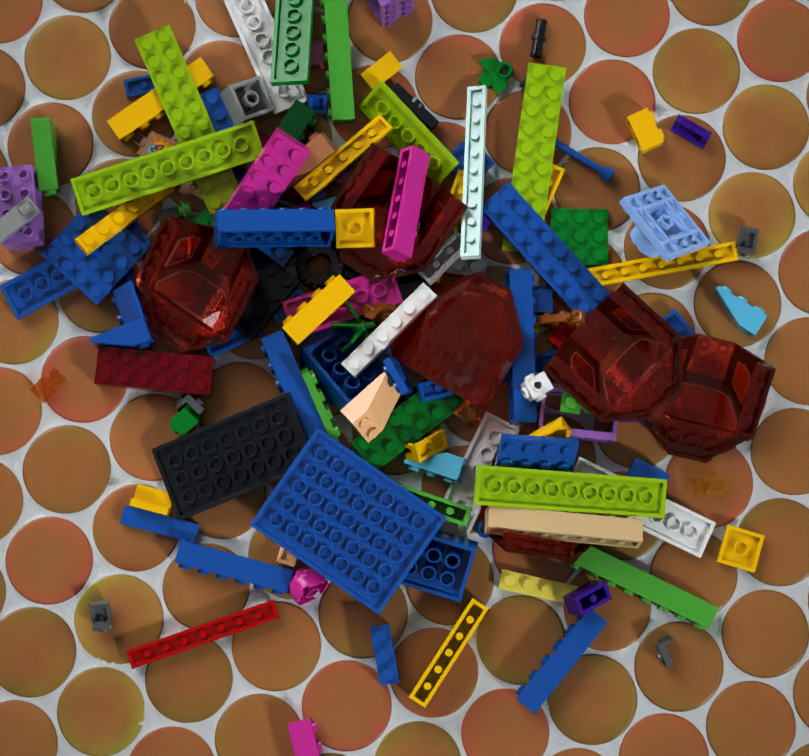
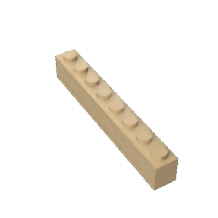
[485,506,643,549]

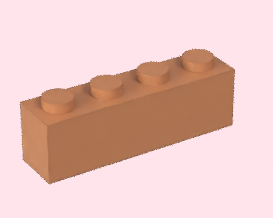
[281,132,338,197]

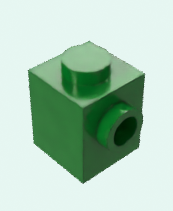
[169,403,200,436]

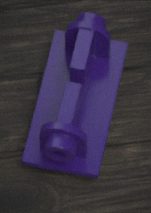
[670,115,712,149]

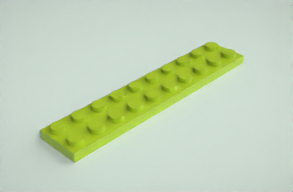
[134,25,238,216]
[502,63,566,253]
[70,120,263,216]
[473,465,667,518]

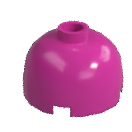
[289,568,329,605]

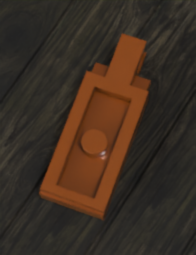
[362,302,399,323]
[535,310,586,328]

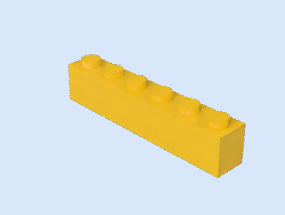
[107,57,215,142]
[409,598,489,708]

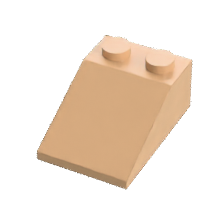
[340,372,401,443]

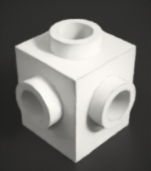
[520,371,553,402]

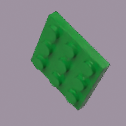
[550,208,608,266]

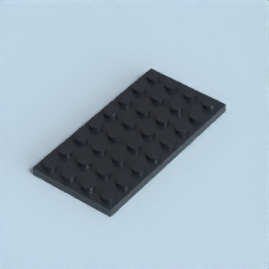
[151,392,308,521]

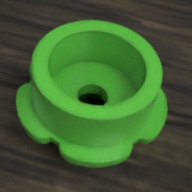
[177,201,192,220]

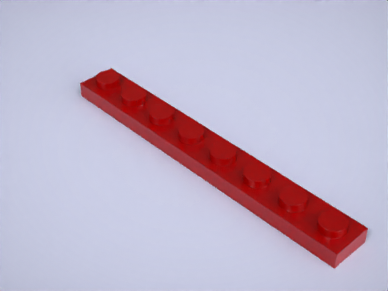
[126,599,280,669]

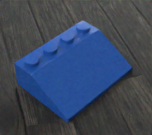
[299,328,394,410]
[401,530,478,602]

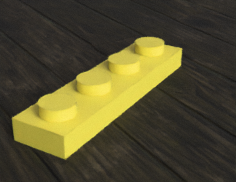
[498,569,578,603]

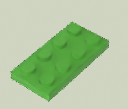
[300,366,341,442]

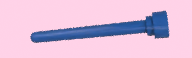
[555,139,615,183]

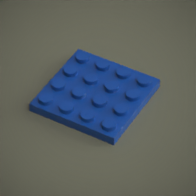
[41,209,150,306]
[494,434,579,472]

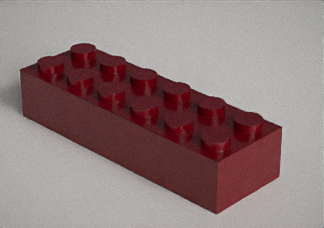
[94,346,216,397]

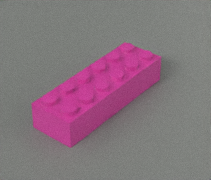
[223,127,310,210]

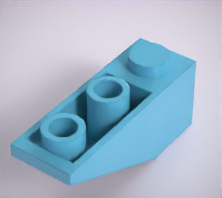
[714,285,767,337]
[404,453,468,484]

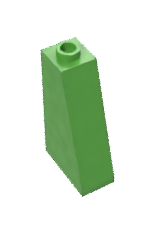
[30,117,61,196]

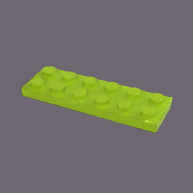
[359,80,460,189]

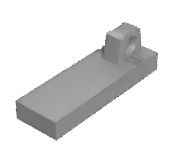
[0,196,41,245]
[417,231,461,286]

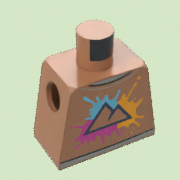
[133,131,179,157]

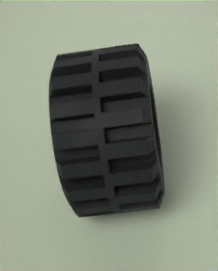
[295,244,344,290]

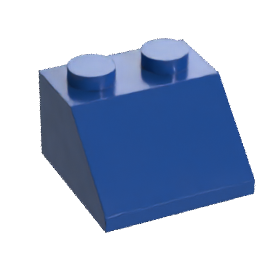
[111,281,149,326]

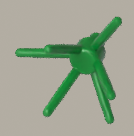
[331,301,377,353]

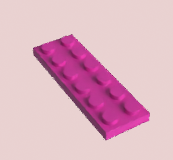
[282,275,403,334]

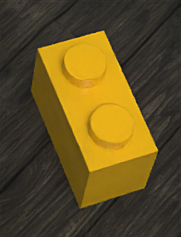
[625,108,665,155]

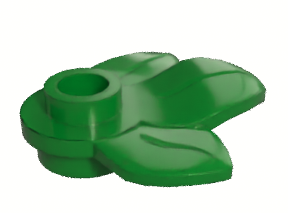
[478,57,513,94]

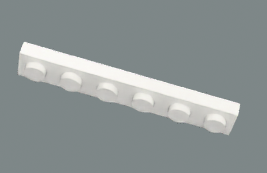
[341,283,437,378]

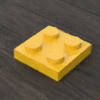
[335,208,376,248]
[716,525,765,573]

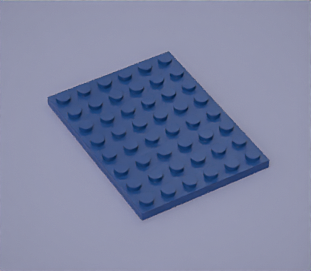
[249,427,447,615]

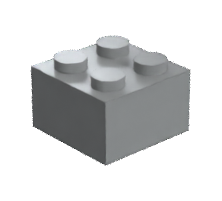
[220,75,276,126]

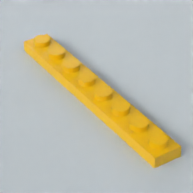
[588,241,738,286]

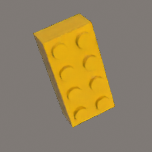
[281,274,355,346]

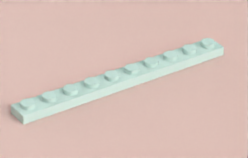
[460,85,488,260]

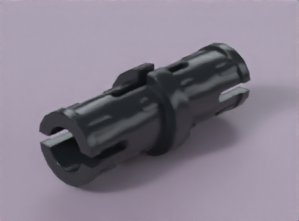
[530,18,548,58]

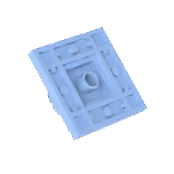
[619,184,711,262]

